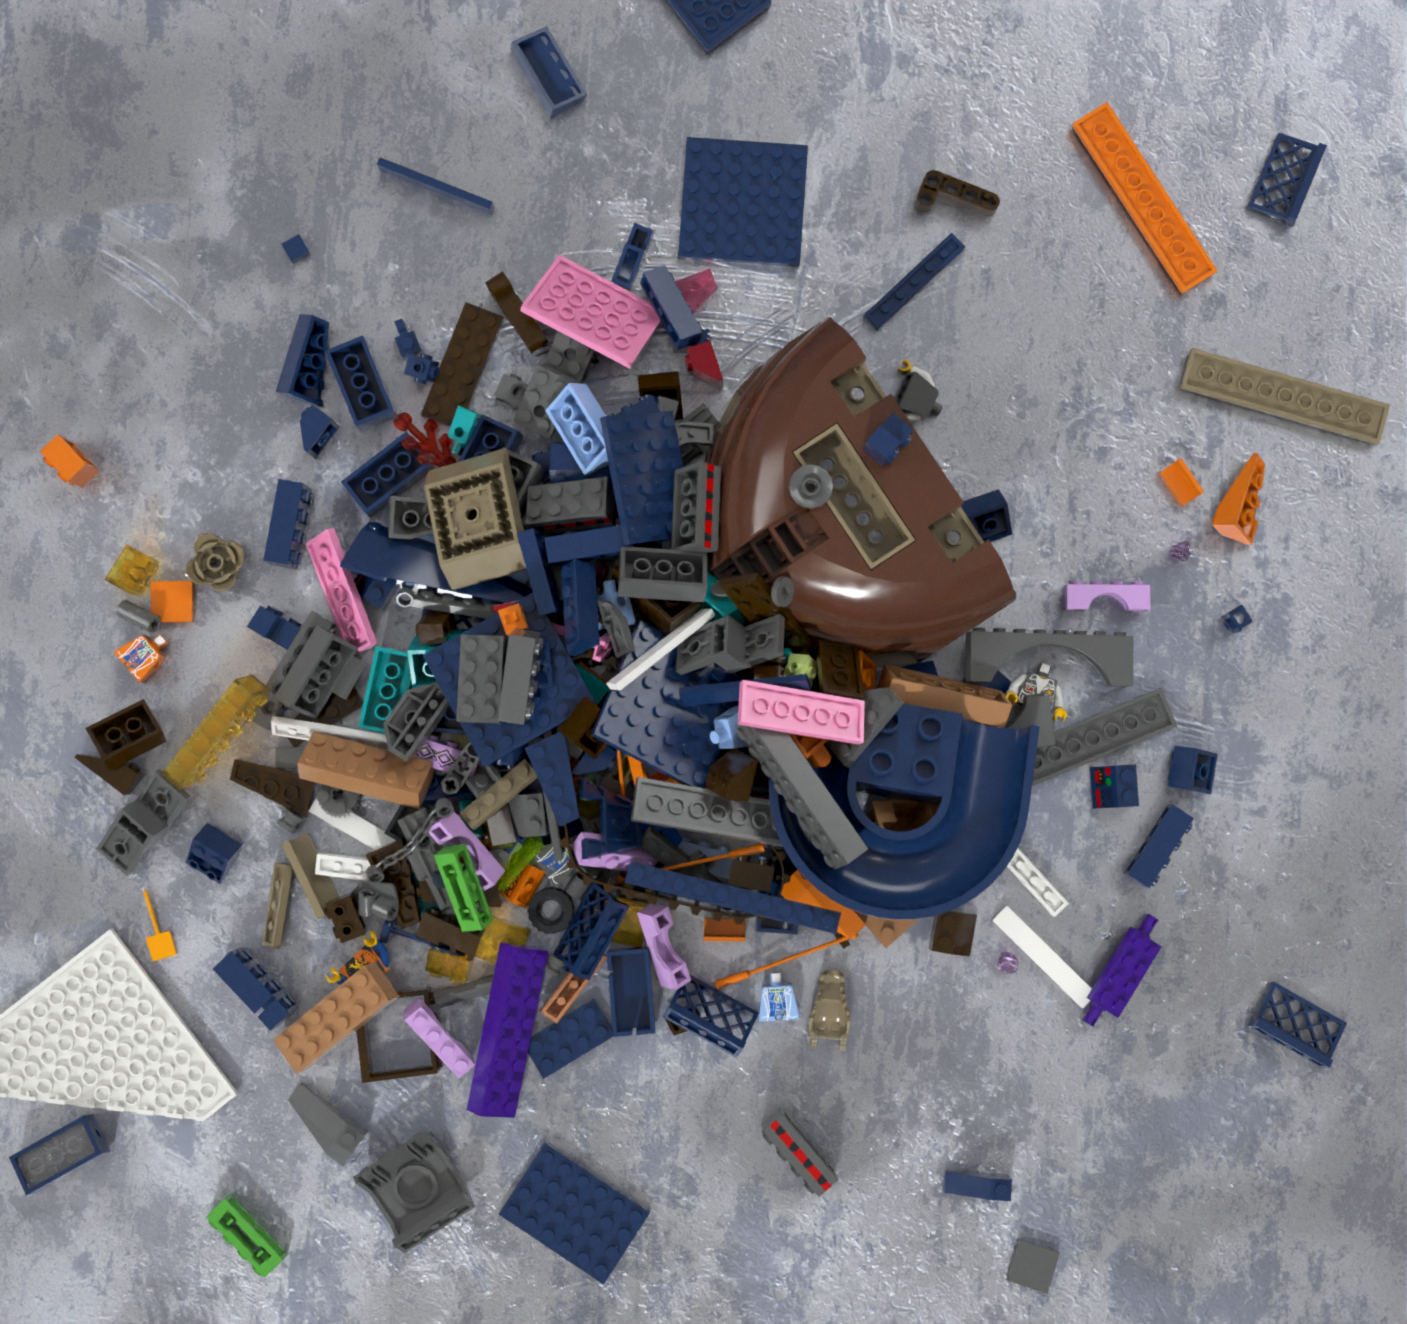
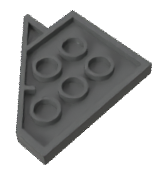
[825,687,904,768]

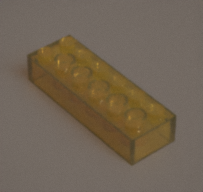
[161,674,271,790]

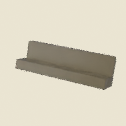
[281,833,339,919]

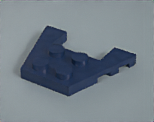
[579,777,643,859]

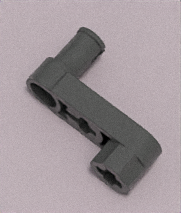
[441,742,480,795]

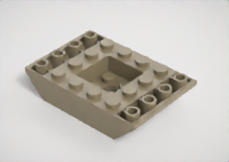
[424,448,527,590]

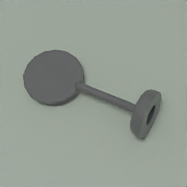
[711,576,794,607]

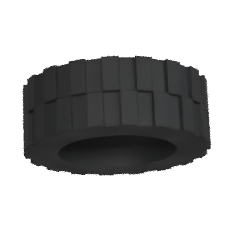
[527,887,574,934]

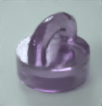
[1169,541,1191,562]
[997,952,1019,974]

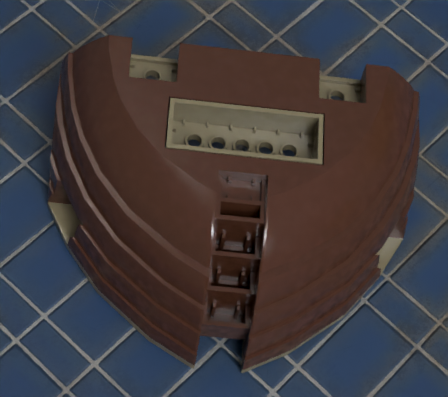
[704,317,1016,667]

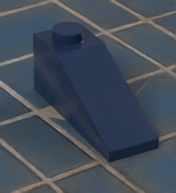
[944,1171,1012,1201]

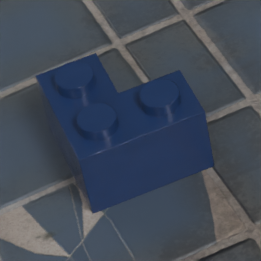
[862,413,913,467]
[247,605,301,650]

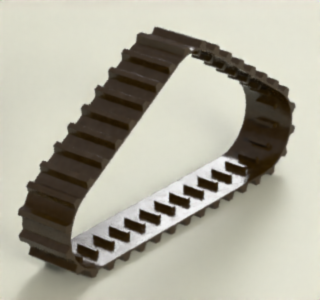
[543,649,791,925]

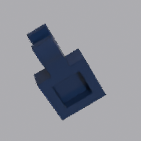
[394,319,422,358]

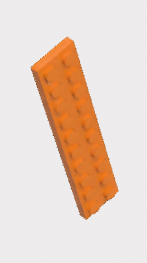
[1072,102,1218,294]

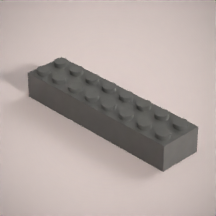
[735,724,868,870]

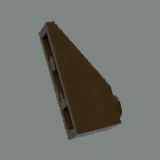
[74,754,145,795]

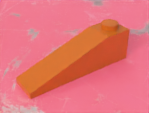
[781,869,866,939]

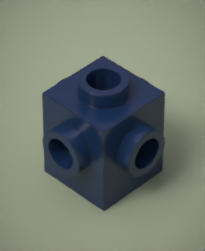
[404,353,439,384]

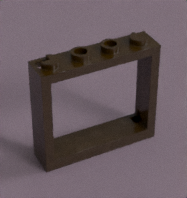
[356,987,443,1083]

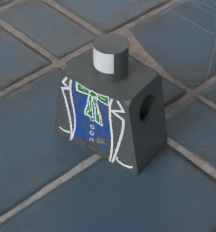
[532,843,576,887]

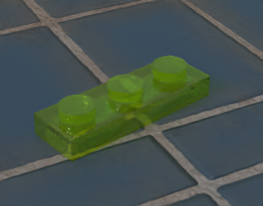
[497,836,544,891]

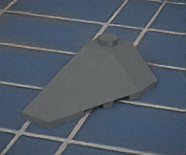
[387,496,472,539]
[288,1083,368,1166]

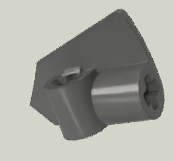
[564,865,610,911]
[352,881,399,921]

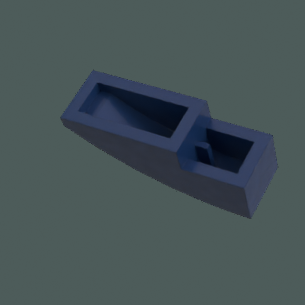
[611,223,656,289]

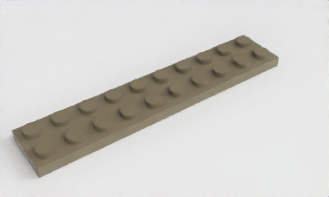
[1180,348,1390,445]

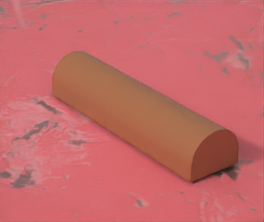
[540,953,607,1024]

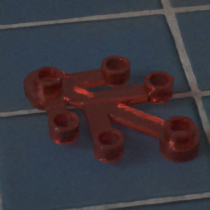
[393,412,457,468]

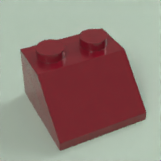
[684,341,723,390]

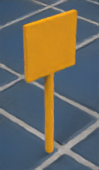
[143,890,177,961]

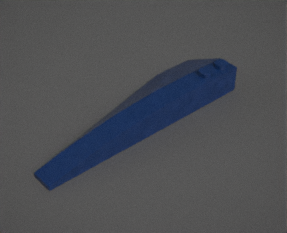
[340,522,550,616]

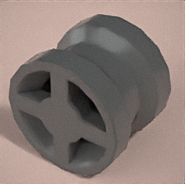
[277,808,304,833]
[544,952,565,977]

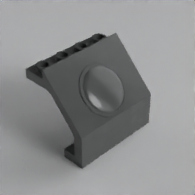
[353,1130,475,1253]

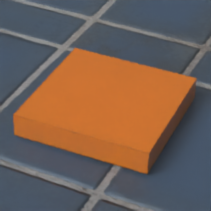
[151,581,194,623]

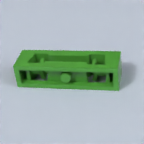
[434,844,493,932]
[206,1194,288,1278]

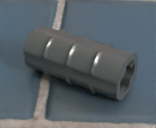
[116,600,161,633]

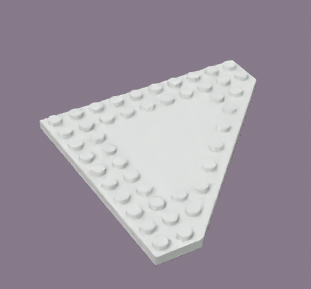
[0,928,239,1121]

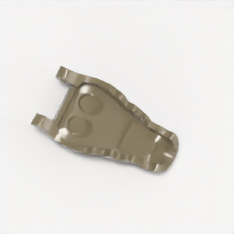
[808,970,850,1051]

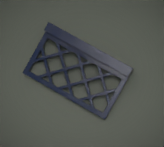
[1248,133,1327,226]
[553,882,629,980]
[663,974,759,1058]
[1248,982,1347,1068]

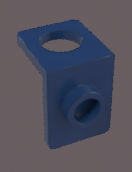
[1221,605,1252,634]

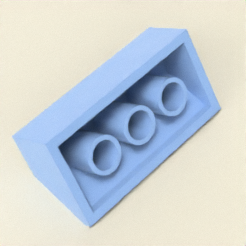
[545,383,609,475]

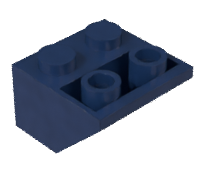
[185,823,242,884]

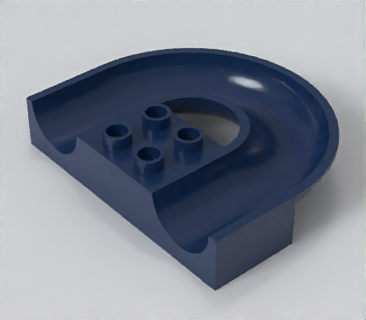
[769,704,1040,920]

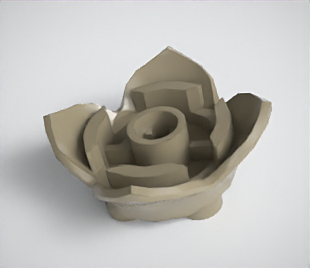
[185,533,244,591]

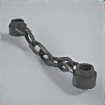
[366,798,454,884]

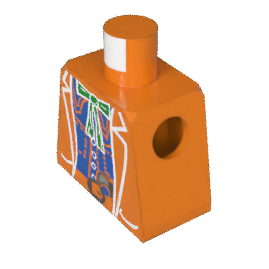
[114,634,169,683]

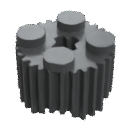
[317,784,361,818]

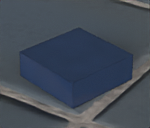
[281,234,310,263]

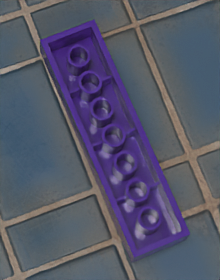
[466,942,548,1118]

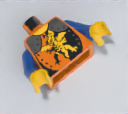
[325,931,390,985]

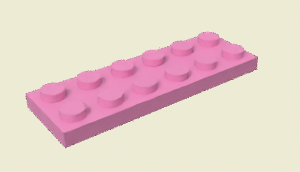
[305,528,378,656]
[738,680,865,745]

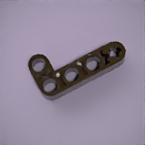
[915,170,1000,217]
[485,271,548,354]

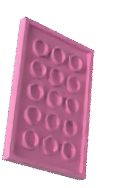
[520,255,661,369]

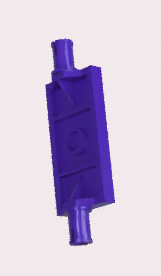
[1082,913,1161,1027]

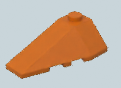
[1212,453,1265,545]

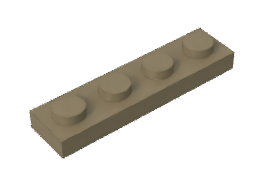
[460,759,538,830]
[261,862,293,949]

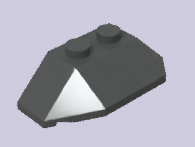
[383,681,449,762]

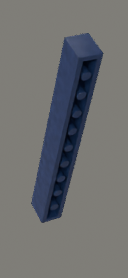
[625,861,841,935]

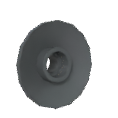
[789,465,833,509]

